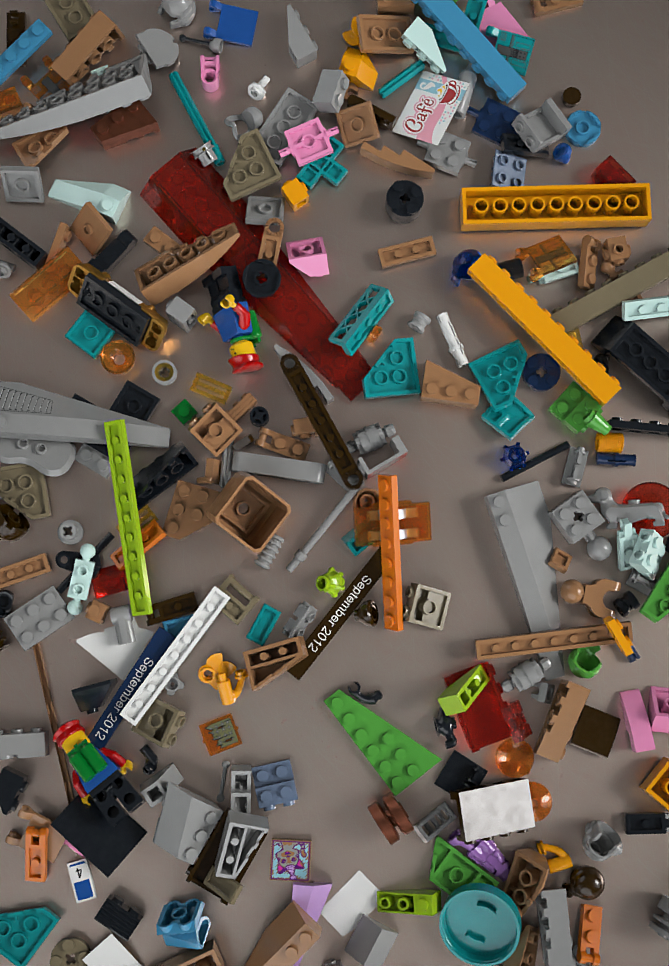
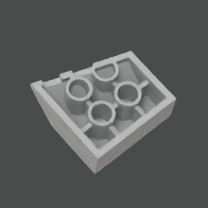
[153,781,223,865]

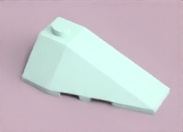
[48,179,131,225]

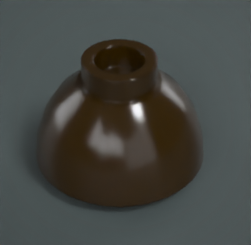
[354,600,379,627]

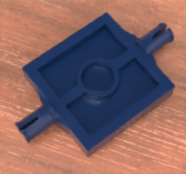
[467,97,521,147]

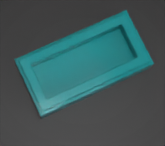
[246,603,282,646]

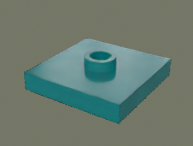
[65,310,116,360]

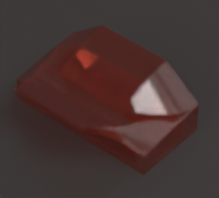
[91,565,128,599]

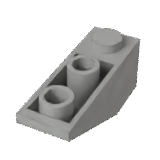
[287,4,318,68]

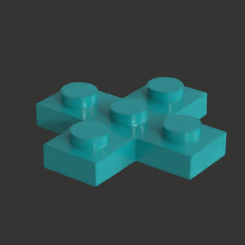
[296,136,348,190]

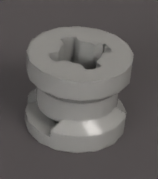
[407,311,431,334]

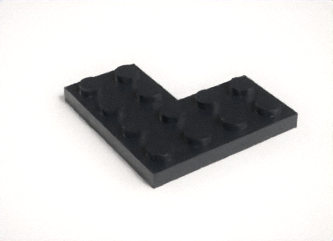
[72,380,161,457]

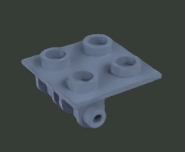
[490,149,527,187]

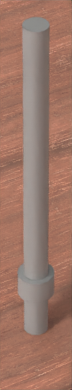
[286,479,364,573]

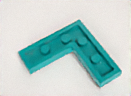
[425,0,488,53]

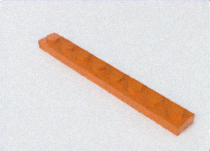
[378,474,404,631]

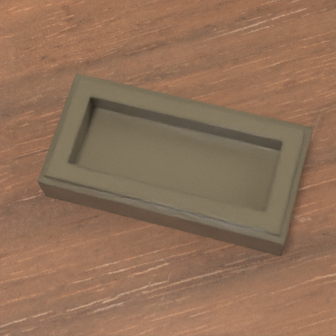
[203,865,244,905]

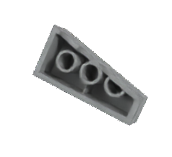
[0,727,49,760]
[535,888,576,966]

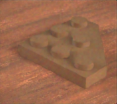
[163,480,220,540]

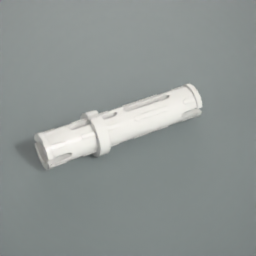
[436,312,469,368]

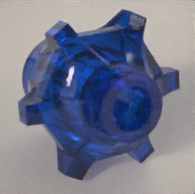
[500,442,530,472]

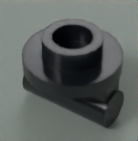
[593,354,609,374]

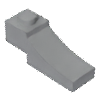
[231,765,251,814]

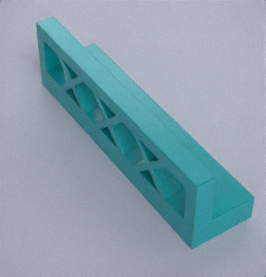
[328,284,394,356]

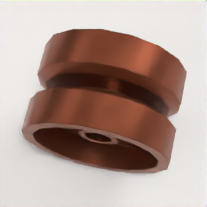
[367,791,415,845]

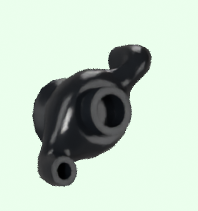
[434,706,457,749]

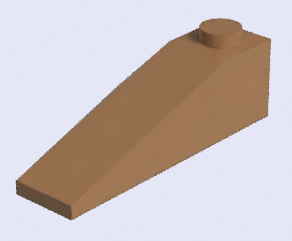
[503,848,550,918]

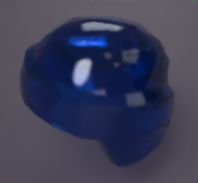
[451,249,482,287]

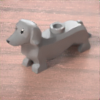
[587,487,669,529]

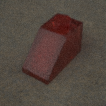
[590,155,636,184]

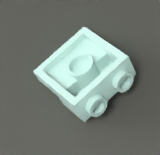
[629,528,666,581]

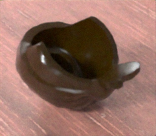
[562,865,605,900]

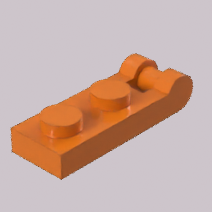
[25,826,49,882]
[577,904,603,966]

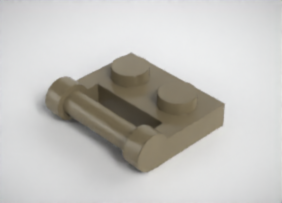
[218,574,260,625]

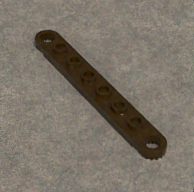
[280,353,363,490]

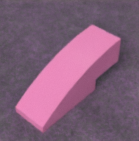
[619,689,655,753]

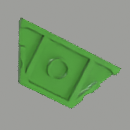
[429,834,499,895]

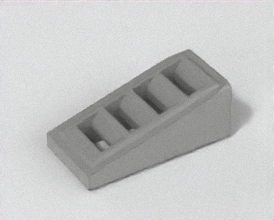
[413,801,457,843]

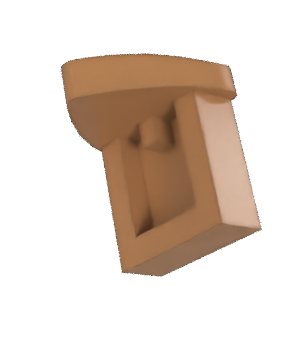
[196,458,221,485]

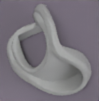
[224,106,263,141]

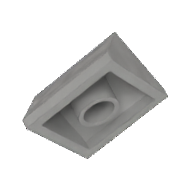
[345,914,399,966]

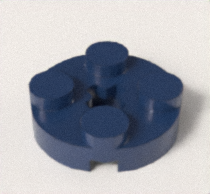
[522,353,561,392]

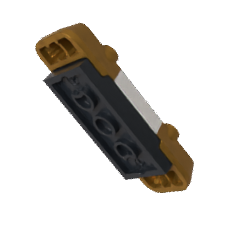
[68,263,169,351]

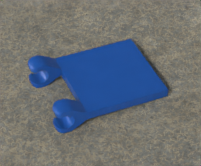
[203,0,258,47]

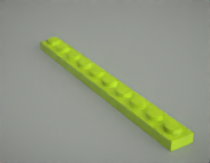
[104,419,153,616]

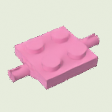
[278,117,339,167]

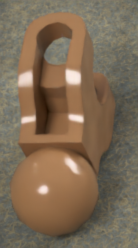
[560,579,622,619]

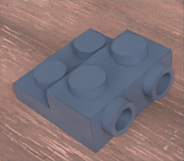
[251,759,298,811]

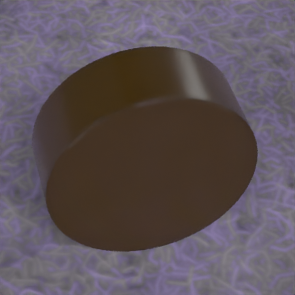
[562,87,581,107]

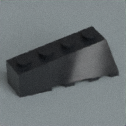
[133,441,198,511]

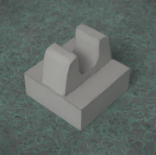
[531,682,555,704]

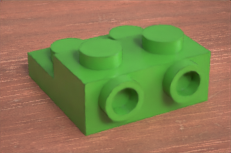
[548,381,603,435]

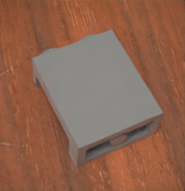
[511,98,572,153]

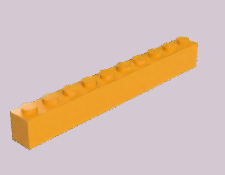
[467,253,621,406]

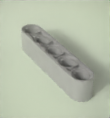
[231,451,326,484]

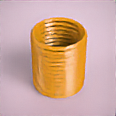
[595,432,624,453]

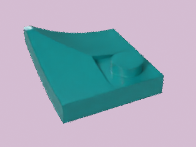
[481,397,535,441]

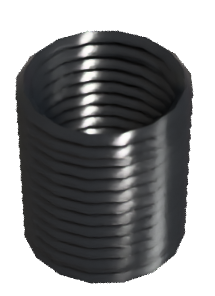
[497,258,524,280]

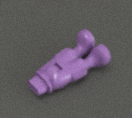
[447,829,511,882]

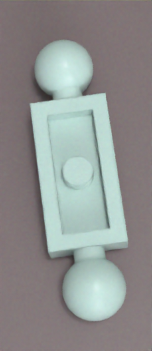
[67,543,96,615]

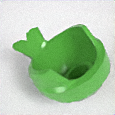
[568,646,602,679]

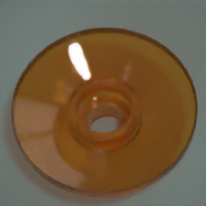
[529,782,552,822]

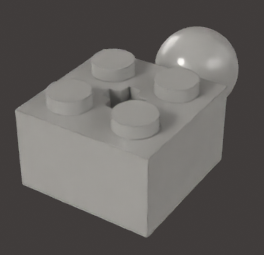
[547,490,612,561]

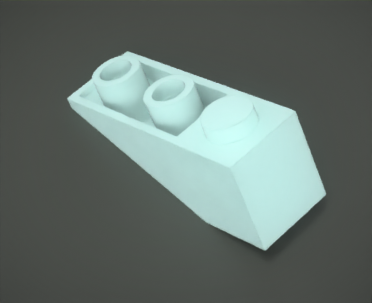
[401,17,446,75]

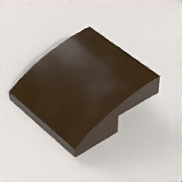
[570,705,621,759]

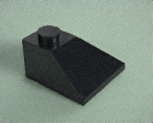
[71,678,118,714]

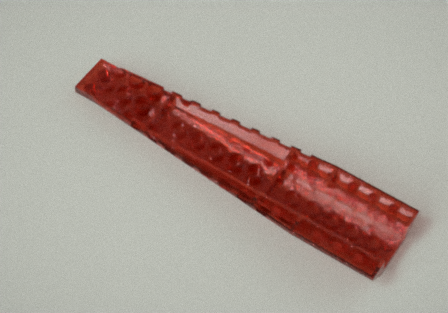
[140,147,371,402]

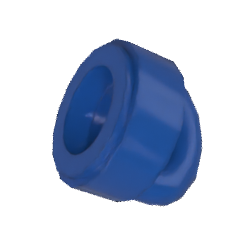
[553,143,572,164]

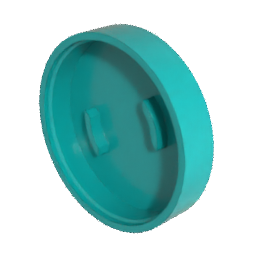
[439,883,522,966]

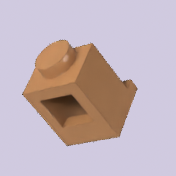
[290,417,318,439]
[85,598,112,624]

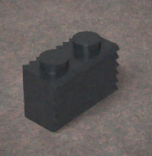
[94,895,143,941]

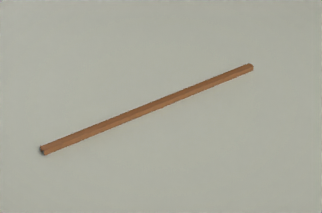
[33,643,75,804]

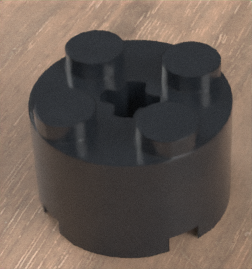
[385,180,424,224]

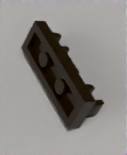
[6,10,27,67]

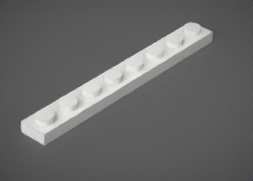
[119,586,231,726]

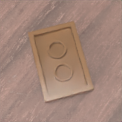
[356,14,414,54]

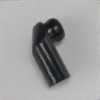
[139,744,158,775]

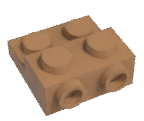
[187,402,243,458]

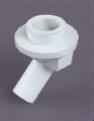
[248,75,270,100]

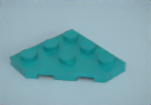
[362,337,421,399]
[468,339,528,413]
[0,906,61,966]

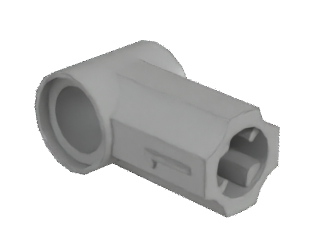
[110,604,136,645]

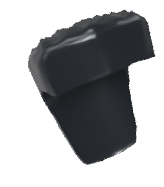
[0,590,14,618]

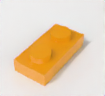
[603,615,634,656]

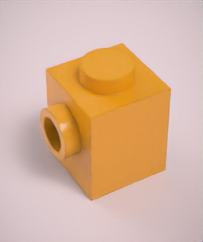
[281,178,309,212]

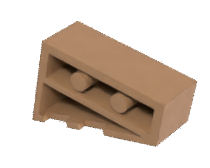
[419,359,481,409]
[243,636,308,691]

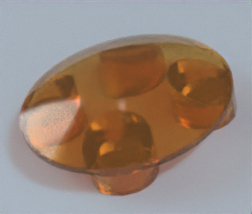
[495,738,534,778]

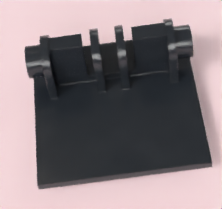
[434,750,488,794]

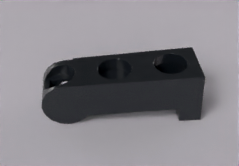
[88,229,138,273]

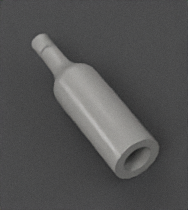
[453,62,477,119]

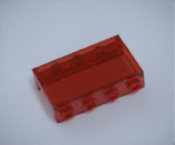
[442,661,518,753]

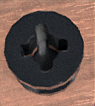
[250,406,269,427]

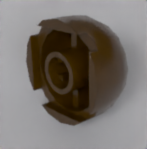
[0,504,30,542]

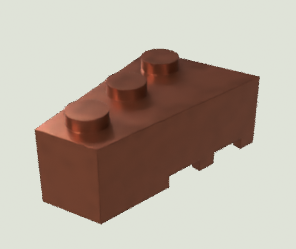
[90,100,160,150]

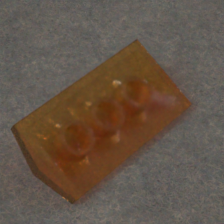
[9,246,82,322]

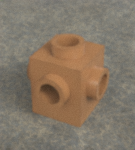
[602,235,631,267]

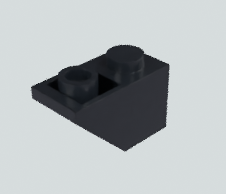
[0,766,29,815]

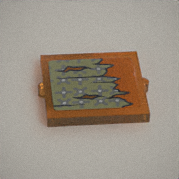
[199,713,242,756]

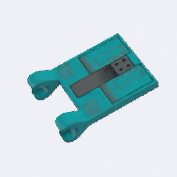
[486,26,535,77]

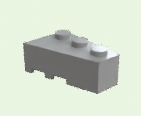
[214,810,269,880]

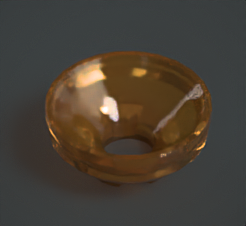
[100,340,136,375]

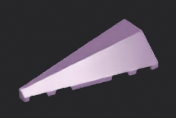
[292,881,332,966]

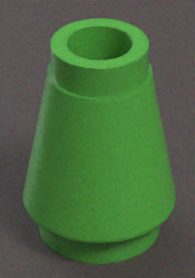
[582,409,612,435]

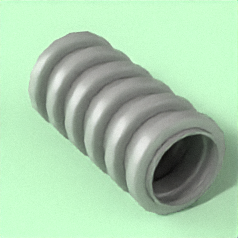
[254,534,284,570]

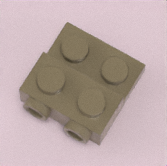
[403,583,452,631]
[131,698,186,748]

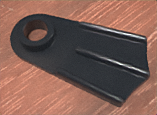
[55,551,102,578]

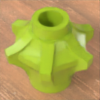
[316,567,345,598]

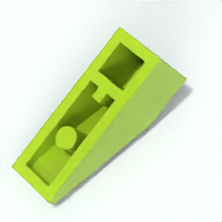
[437,664,490,716]

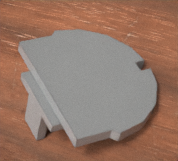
[135,28,179,69]

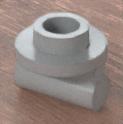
[0,260,16,279]

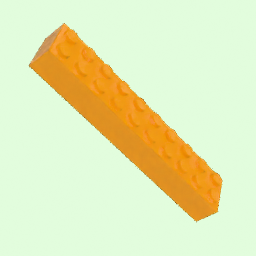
[459,183,652,231]

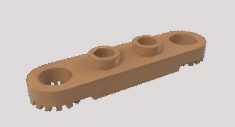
[256,217,284,280]

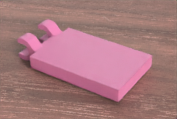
[479,0,529,47]

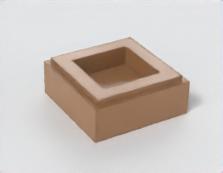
[548,547,573,574]

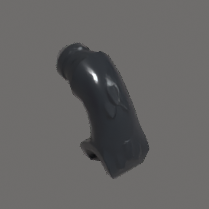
[348,682,383,705]

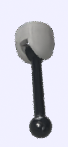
[179,34,223,54]

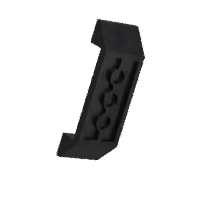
[590,315,669,412]

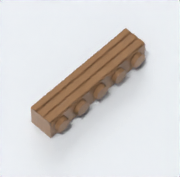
[225,392,258,423]

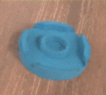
[565,110,601,147]

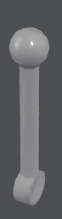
[217,761,230,802]

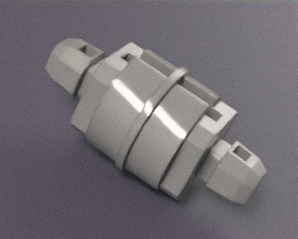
[345,423,396,455]
[500,657,552,693]

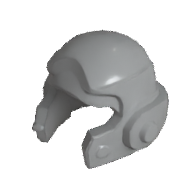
[157,0,196,29]
[582,820,623,862]

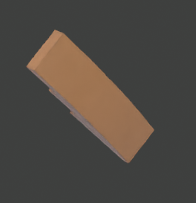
[360,141,435,179]

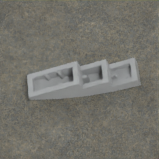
[274,344,334,405]

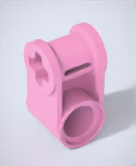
[200,55,220,93]

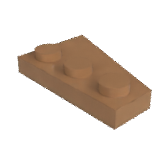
[11,126,70,167]

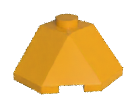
[339,47,378,92]

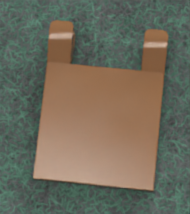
[5,805,66,863]

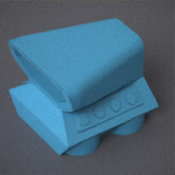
[156,898,211,950]

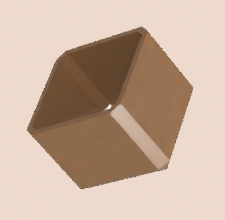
[206,471,291,553]

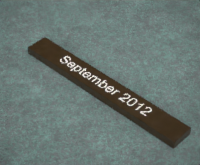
[287,547,382,680]

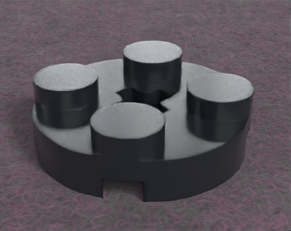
[242,259,281,299]

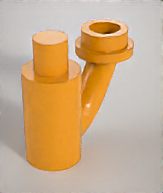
[217,669,248,705]
[536,840,573,874]

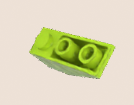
[377,889,442,916]

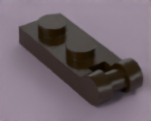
[347,95,396,130]
[146,591,199,626]

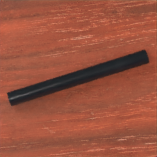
[500,441,570,482]
[56,532,115,594]

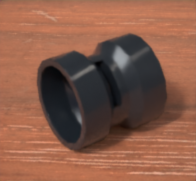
[612,591,640,617]

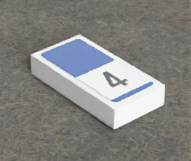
[67,858,97,903]

